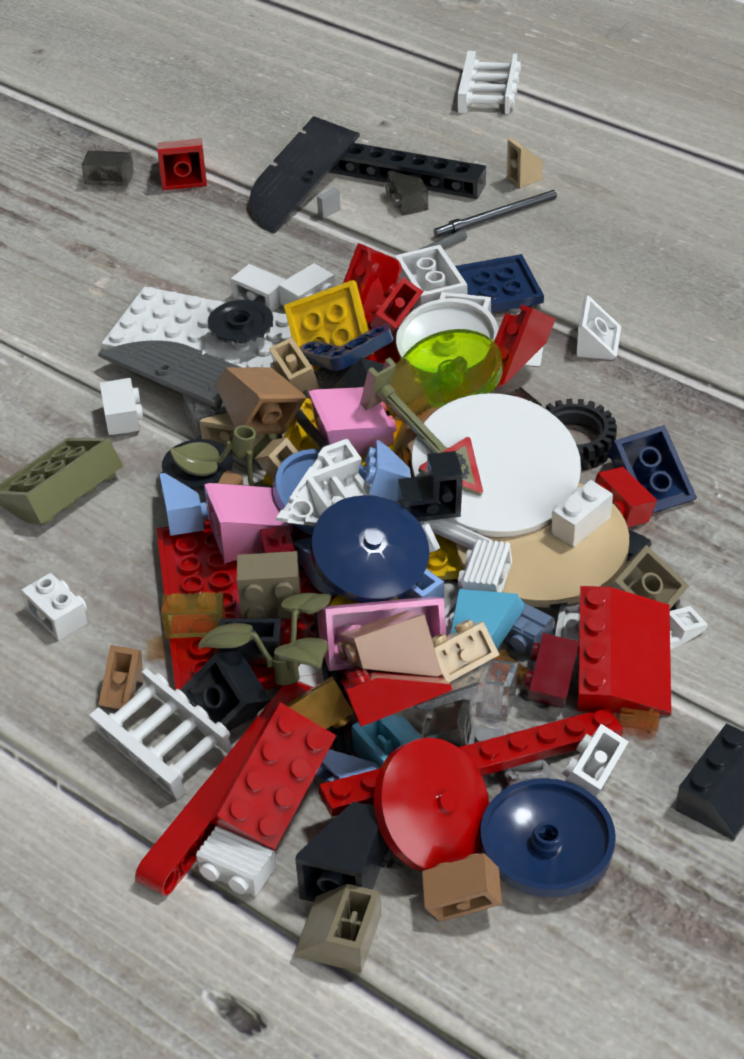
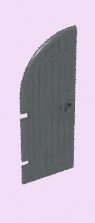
[98,340,242,407]

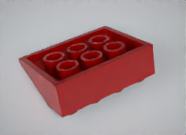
[577,586,672,715]
[340,667,453,727]

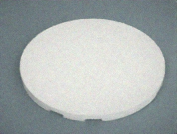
[411,393,581,537]

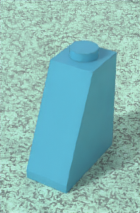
[451,589,525,673]

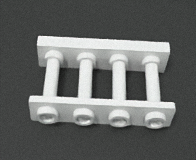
[458,51,521,115]
[89,668,232,800]

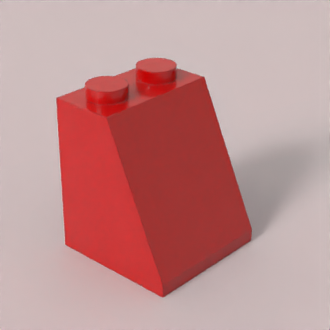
[157,138,207,190]

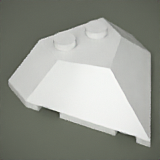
[276,438,374,526]

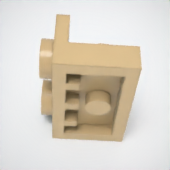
[432,619,499,682]

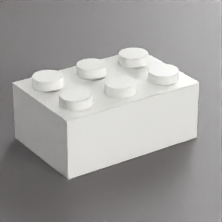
[395,245,467,309]

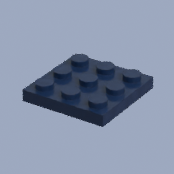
[455,254,544,313]

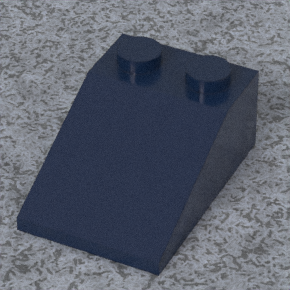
[608,425,697,514]

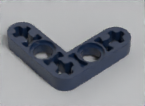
[299,325,393,371]

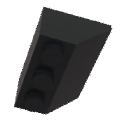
[676,723,744,840]

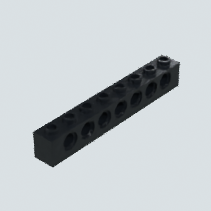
[328,143,486,199]

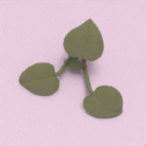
[170,425,282,488]
[198,593,331,685]

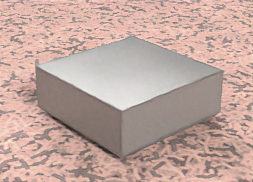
[317,187,341,219]

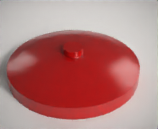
[374,738,490,872]

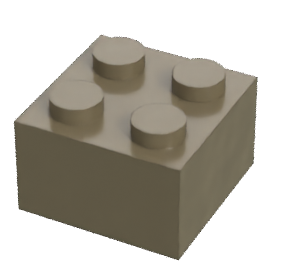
[237,551,302,620]

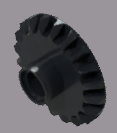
[207,300,273,345]
[162,439,233,490]

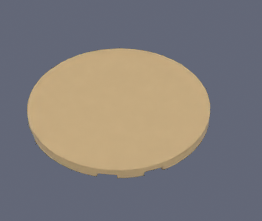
[456,483,629,607]

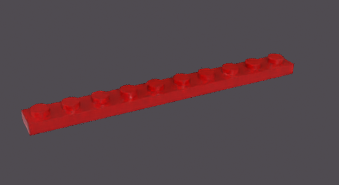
[319,707,624,817]

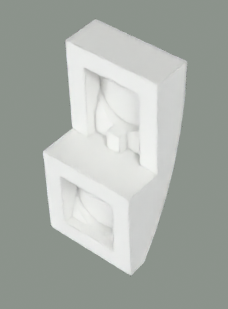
[670,606,708,650]

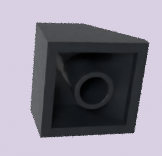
[180,650,271,731]

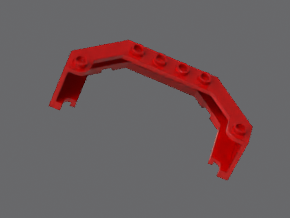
[342,243,556,407]

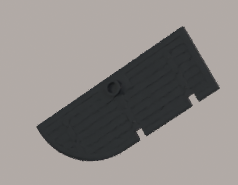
[249,116,360,233]

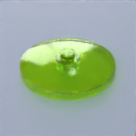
[396,329,503,410]

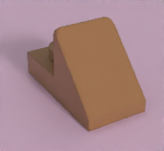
[98,645,144,709]

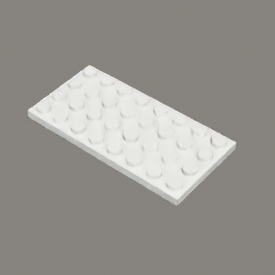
[101,286,291,368]

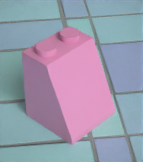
[309,387,397,455]
[204,483,294,563]

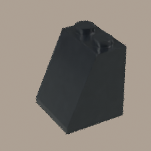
[295,802,387,902]

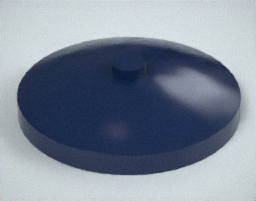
[310,495,429,603]
[480,778,616,898]

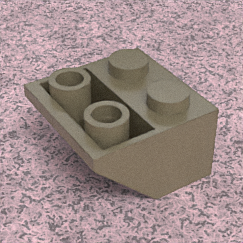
[295,884,382,973]

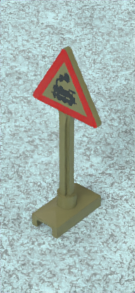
[360,358,483,496]

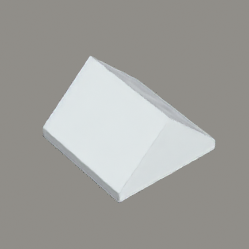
[577,295,621,360]

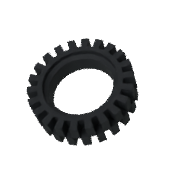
[546,398,617,471]

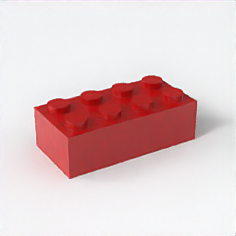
[210,702,337,850]

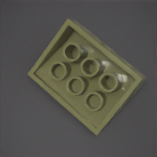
[0,438,123,525]

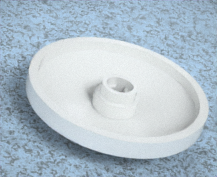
[396,298,499,380]

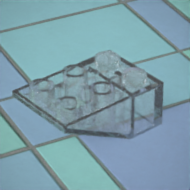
[413,659,519,723]

